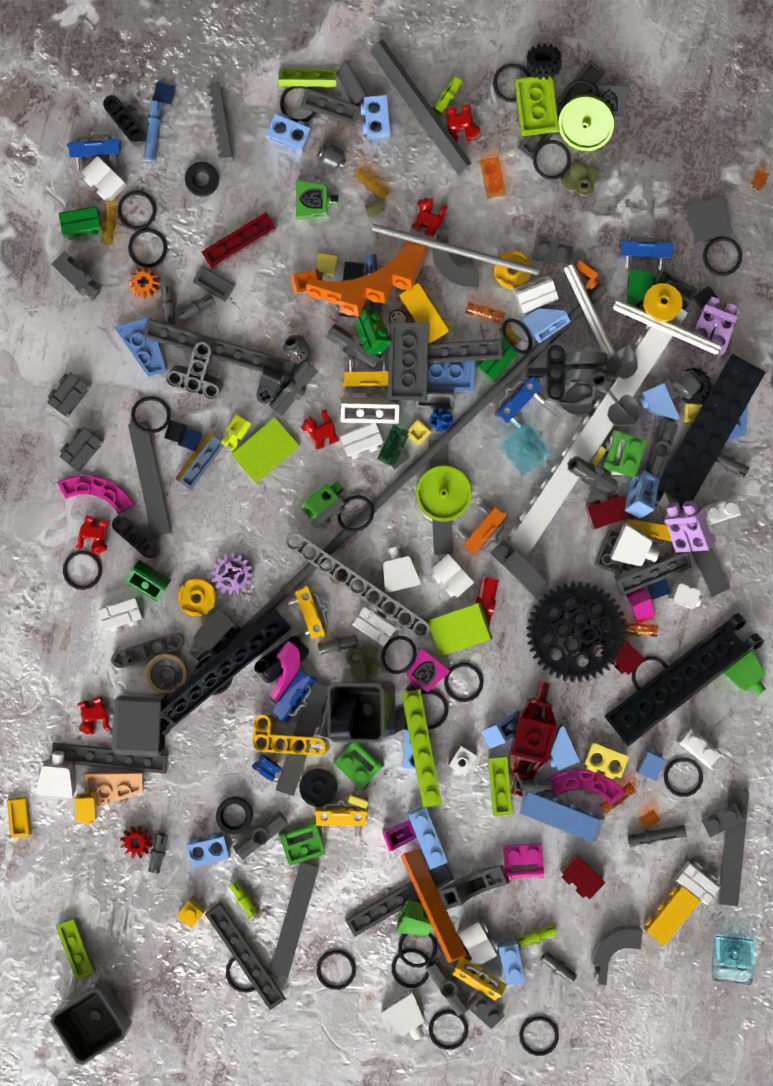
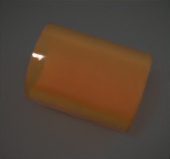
[750,169,769,191]
[639,809,660,830]

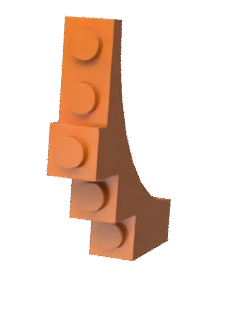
[306,241,427,317]

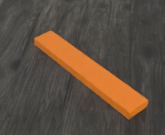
[401,849,467,963]

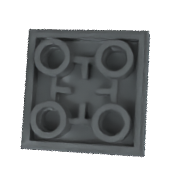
[594,529,636,574]

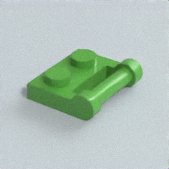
[602,431,647,478]
[333,742,385,789]
[279,820,326,866]

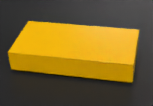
[7,797,31,838]

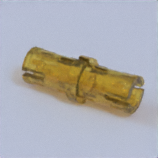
[354,167,391,201]
[101,204,117,245]

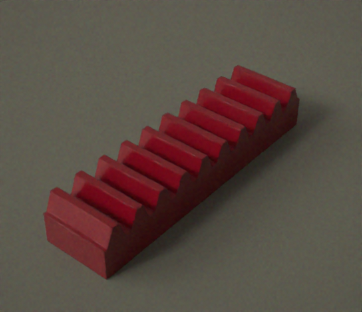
[201,212,277,269]

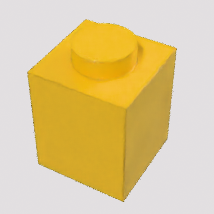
[74,793,98,824]
[176,898,206,928]

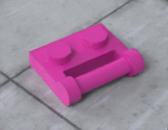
[503,843,544,881]

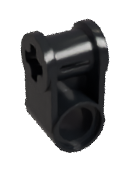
[256,365,284,404]

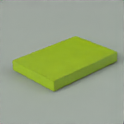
[514,76,559,137]
[231,417,299,484]
[427,603,493,657]

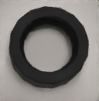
[216,796,253,835]

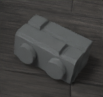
[47,372,91,418]
[59,427,104,472]

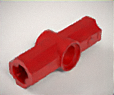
[475,577,499,627]

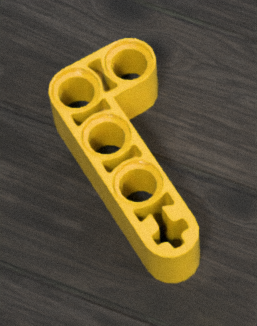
[253,715,330,756]

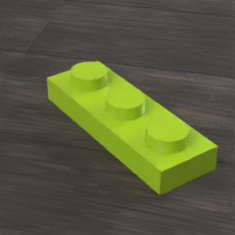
[278,69,337,88]
[488,756,513,816]
[56,918,95,980]

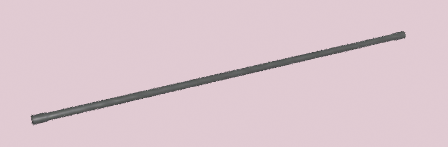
[185,283,607,682]

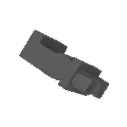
[51,250,101,300]

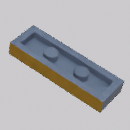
[175,433,225,490]

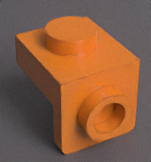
[575,261,598,291]
[290,269,323,294]

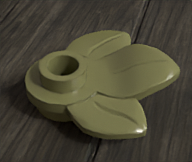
[560,162,598,197]
[346,645,381,681]

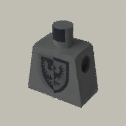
[591,85,629,117]

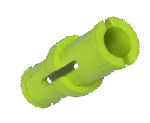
[432,76,463,115]
[228,880,259,919]
[516,924,556,949]

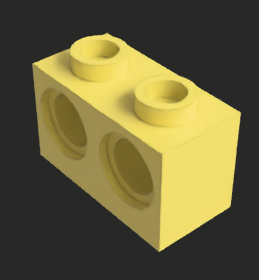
[583,741,629,780]

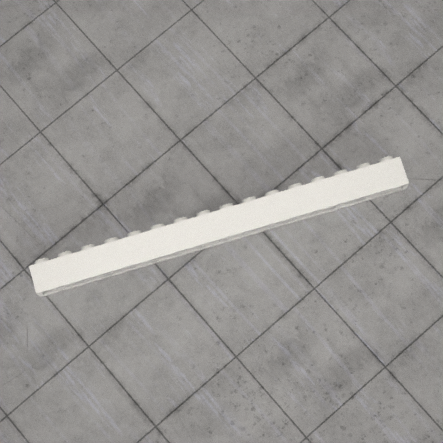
[507,303,688,559]

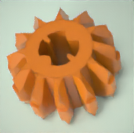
[128,266,161,300]

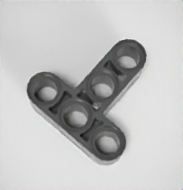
[166,336,223,400]

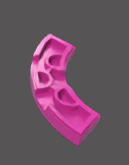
[57,475,135,514]
[270,641,300,702]
[546,770,626,805]

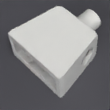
[610,522,659,566]
[383,547,421,593]
[36,751,76,798]
[381,989,425,1040]

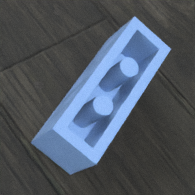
[408,807,448,870]

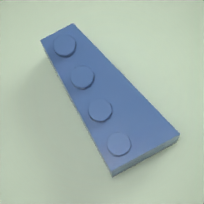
[520,792,605,842]

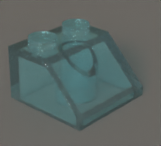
[498,424,552,477]
[712,935,756,985]

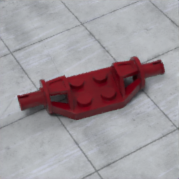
[508,681,557,796]

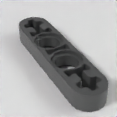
[111,633,184,668]

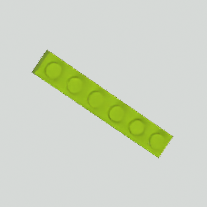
[401,689,442,808]

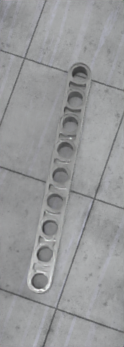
[286,532,430,638]

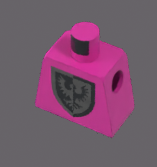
[405,648,450,692]

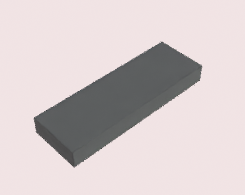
[300,88,361,126]

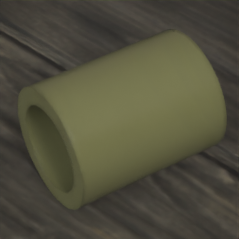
[364,199,385,218]

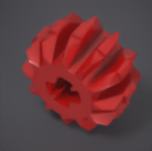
[120,826,153,859]

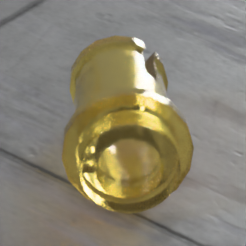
[498,324,521,346]

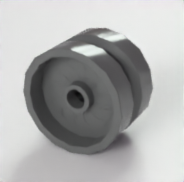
[565,351,607,384]

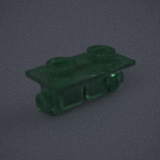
[377,424,409,467]

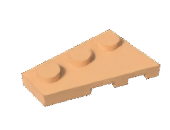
[84,772,144,806]

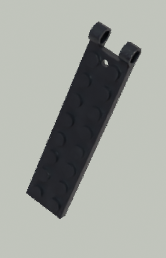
[655,353,766,509]
[159,608,292,736]
[604,613,764,746]

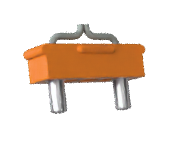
[457,504,507,556]

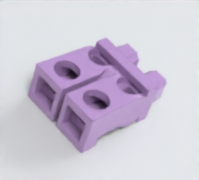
[692,297,738,356]
[665,500,716,553]

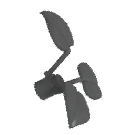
[558,345,640,426]

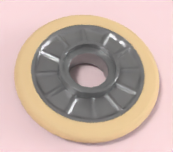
[145,653,188,694]

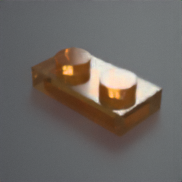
[479,156,506,199]

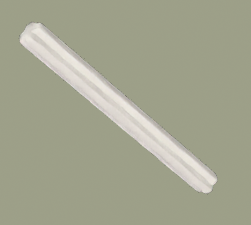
[564,264,615,362]
[613,300,721,354]

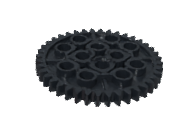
[526,582,628,683]

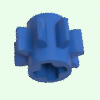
[429,408,453,432]

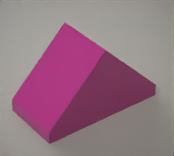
[625,587,655,624]
[382,820,417,852]

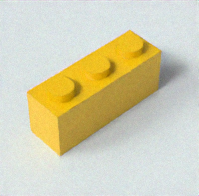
[399,283,450,344]
[644,883,700,946]

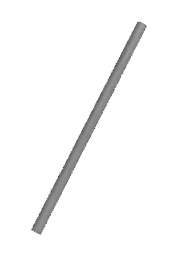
[371,223,540,276]

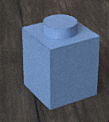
[636,749,666,781]

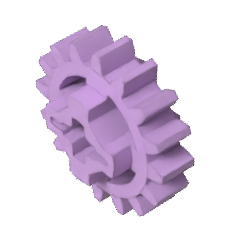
[211,553,253,595]

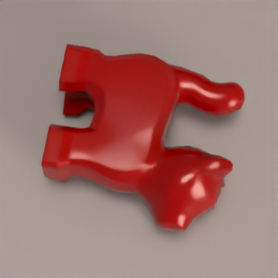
[446,104,481,142]
[411,198,448,239]
[301,410,339,450]
[76,516,110,554]
[77,696,110,735]

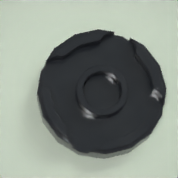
[299,768,337,807]

